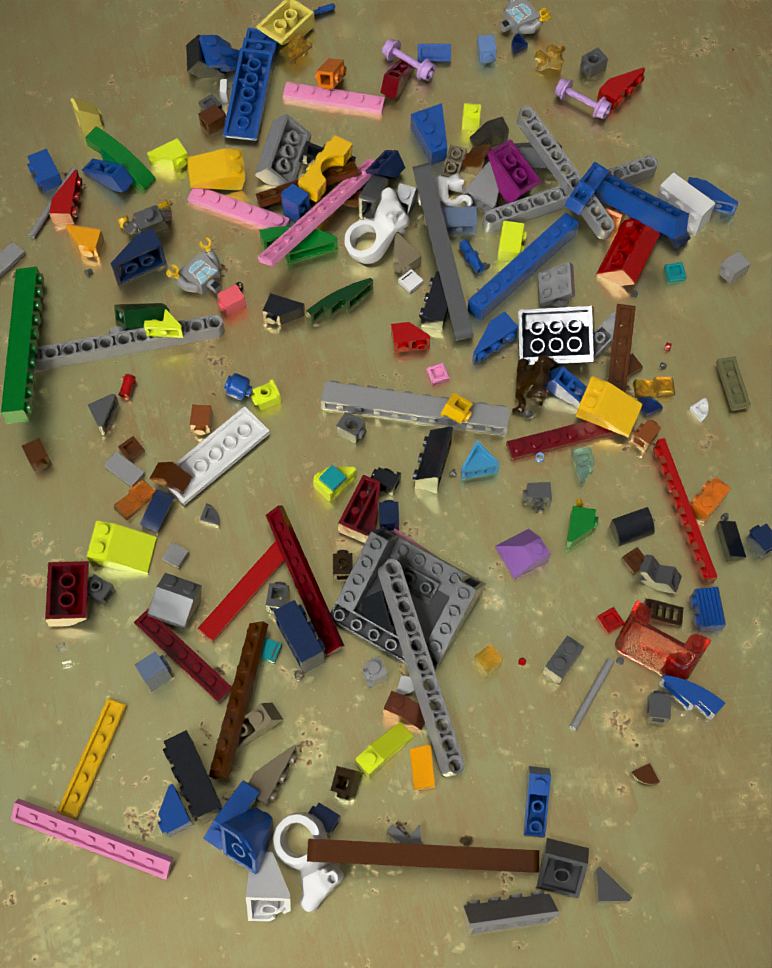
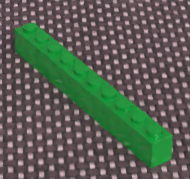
[1,266,44,424]

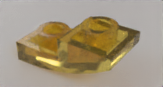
[633,376,675,399]

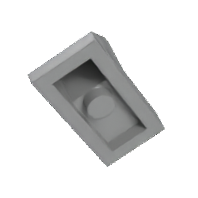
[387,824,422,844]

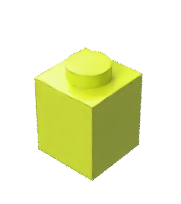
[462,103,481,131]

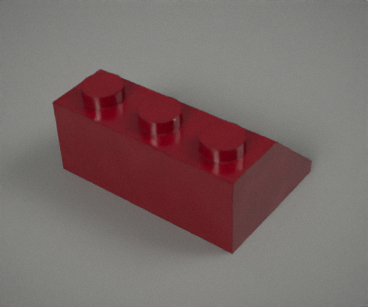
[45,561,89,627]

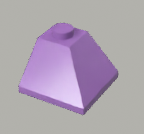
[495,529,551,579]

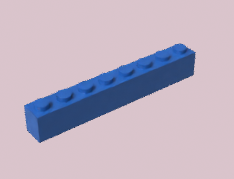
[467,213,579,322]

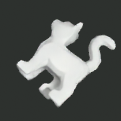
[418,173,473,207]

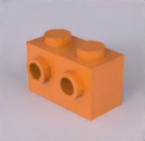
[690,476,731,524]

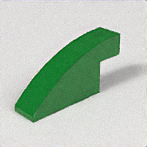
[85,126,156,191]
[259,226,338,264]

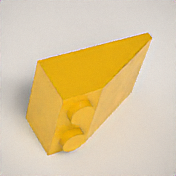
[187,148,245,190]
[576,376,643,438]

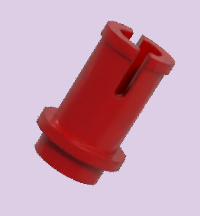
[118,374,137,399]

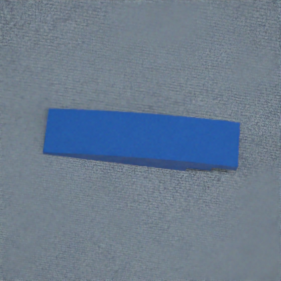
[223,28,279,141]

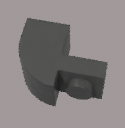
[640,554,682,594]

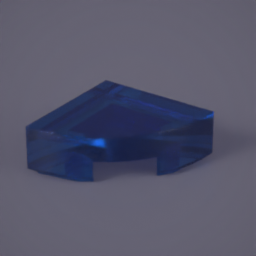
[511,33,528,55]
[637,397,663,417]

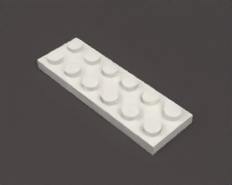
[167,406,270,506]

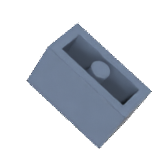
[441,206,478,235]
[135,651,172,692]

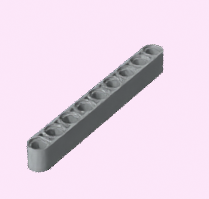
[517,106,614,239]

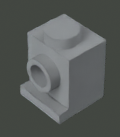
[361,656,388,688]

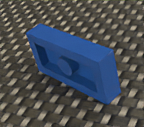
[417,44,451,61]

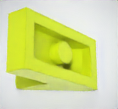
[144,309,184,338]

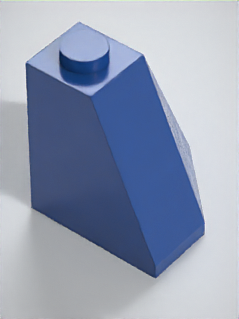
[221,807,273,874]

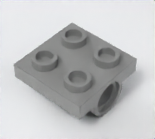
[538,262,575,307]

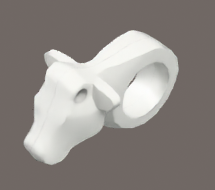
[345,187,410,264]
[273,812,344,912]

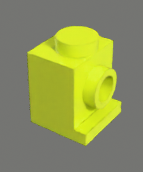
[251,379,281,411]

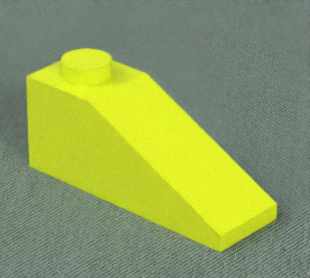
[355,722,414,780]

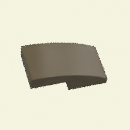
[441,144,467,177]

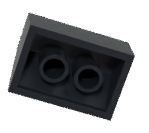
[412,426,453,493]

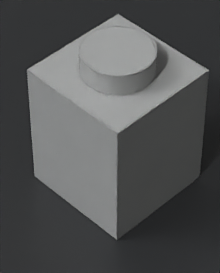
[719,251,750,283]

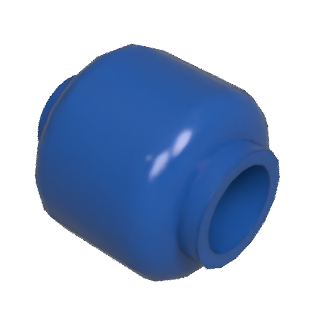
[224,373,253,400]

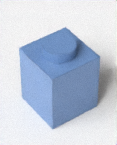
[476,35,497,63]

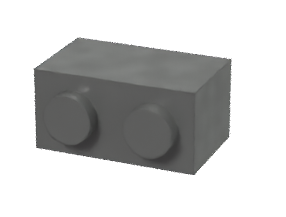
[542,635,584,685]

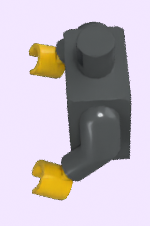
[117,199,172,235]

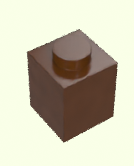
[198,104,226,135]
[22,438,52,472]

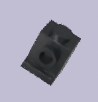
[371,467,401,496]

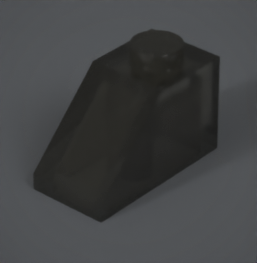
[470,116,509,147]

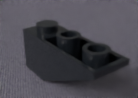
[419,271,448,331]

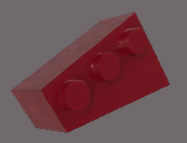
[338,475,381,543]

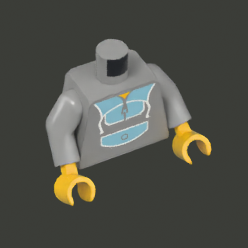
[499,0,551,36]
[166,237,222,295]

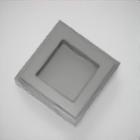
[162,542,189,569]

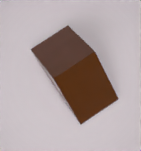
[149,462,193,494]

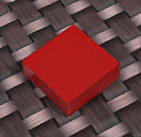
[596,607,624,635]

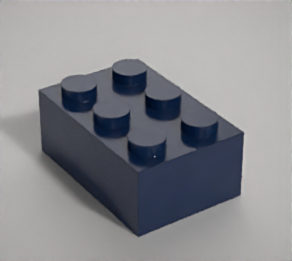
[273,600,326,674]

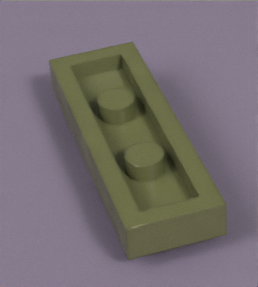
[716,356,751,411]

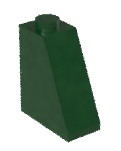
[114,303,170,329]

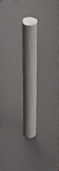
[569,658,614,731]

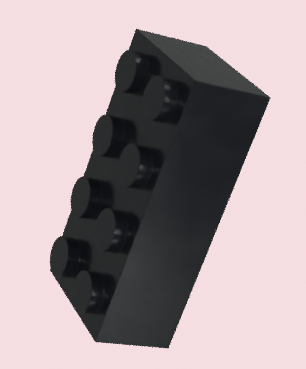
[163,730,223,825]

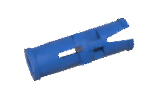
[459,239,486,274]

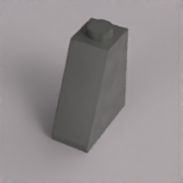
[358,175,389,219]

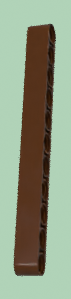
[307,839,539,873]

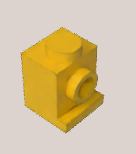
[440,392,473,424]

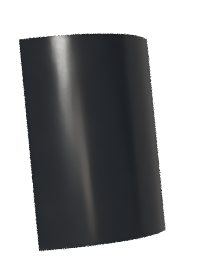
[609,507,655,546]

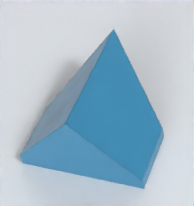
[460,440,499,479]

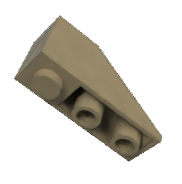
[217,702,283,751]
[249,745,298,807]

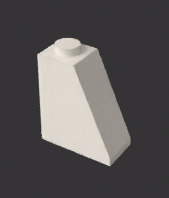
[246,851,291,921]

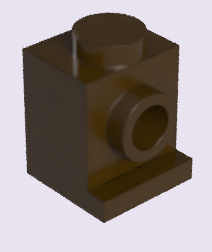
[333,550,353,581]
[330,766,363,800]

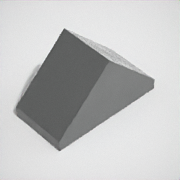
[88,394,119,435]
[594,866,632,904]

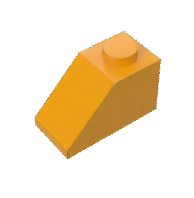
[66,224,104,257]

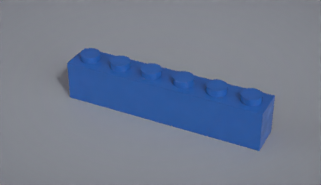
[596,174,689,239]

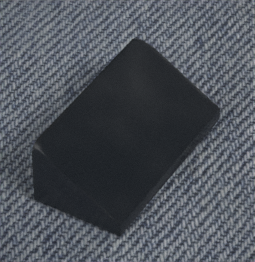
[716,521,746,561]

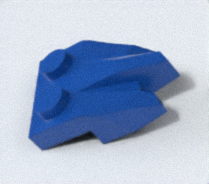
[199,35,240,72]

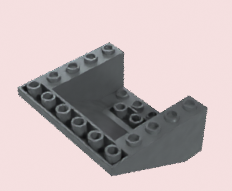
[330,527,486,672]

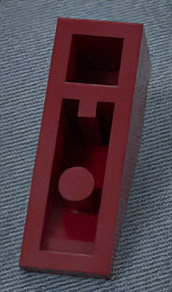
[380,59,415,99]

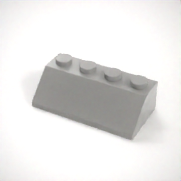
[254,113,311,186]

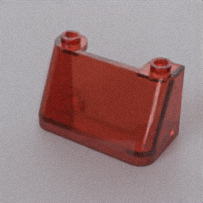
[615,601,711,680]

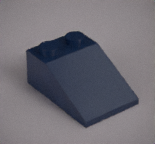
[110,228,167,285]

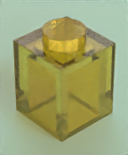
[473,644,503,678]

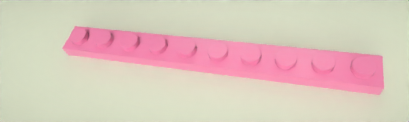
[258,158,375,267]

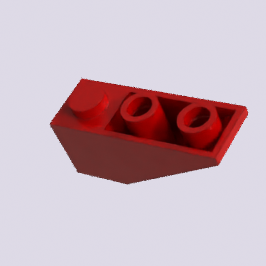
[597,67,645,110]
[49,170,83,224]

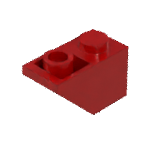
[391,322,431,352]

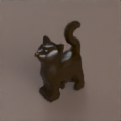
[512,355,555,414]

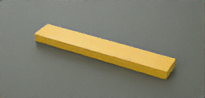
[56,698,127,821]

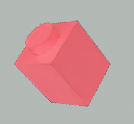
[216,284,246,316]

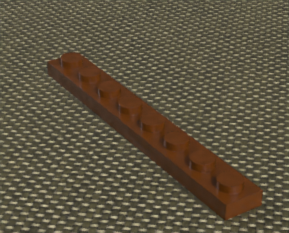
[209,621,269,779]

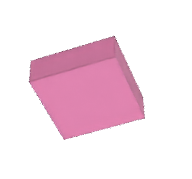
[426,362,450,386]

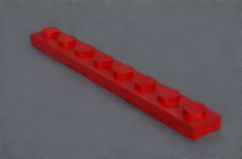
[653,438,718,585]

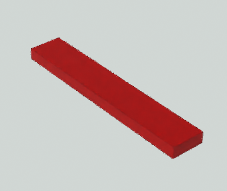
[197,541,285,642]

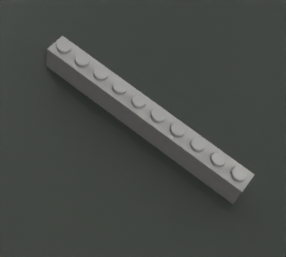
[321,381,510,436]

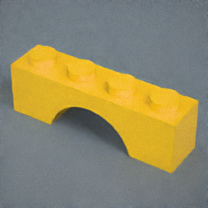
[298,135,353,202]

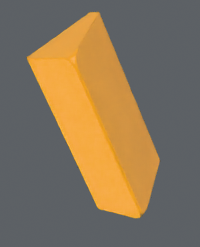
[410,745,435,791]

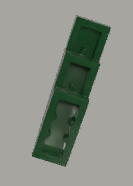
[306,278,373,324]

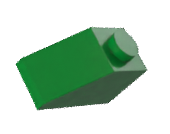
[566,506,599,549]

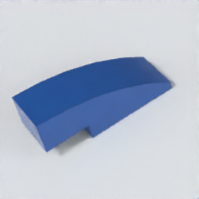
[564,162,609,215]
[659,675,726,719]

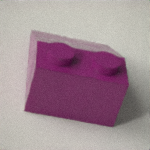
[487,139,542,203]

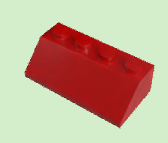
[596,218,661,286]

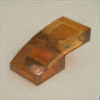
[114,479,155,521]

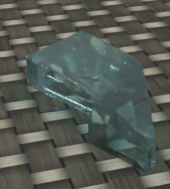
[571,446,595,484]

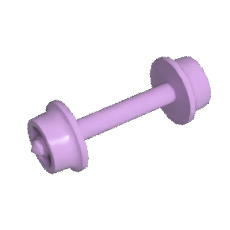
[382,39,436,81]
[555,78,612,119]

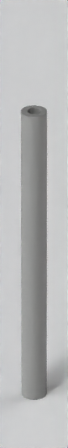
[28,167,78,238]

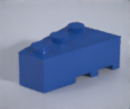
[410,103,447,165]

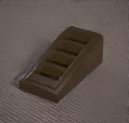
[642,598,684,627]

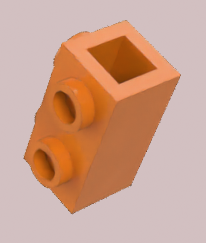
[315,58,347,90]

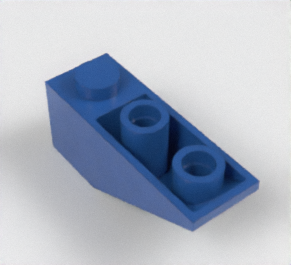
[472,312,518,364]
[524,766,551,837]

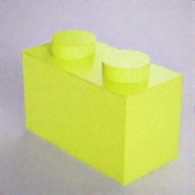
[497,221,527,262]

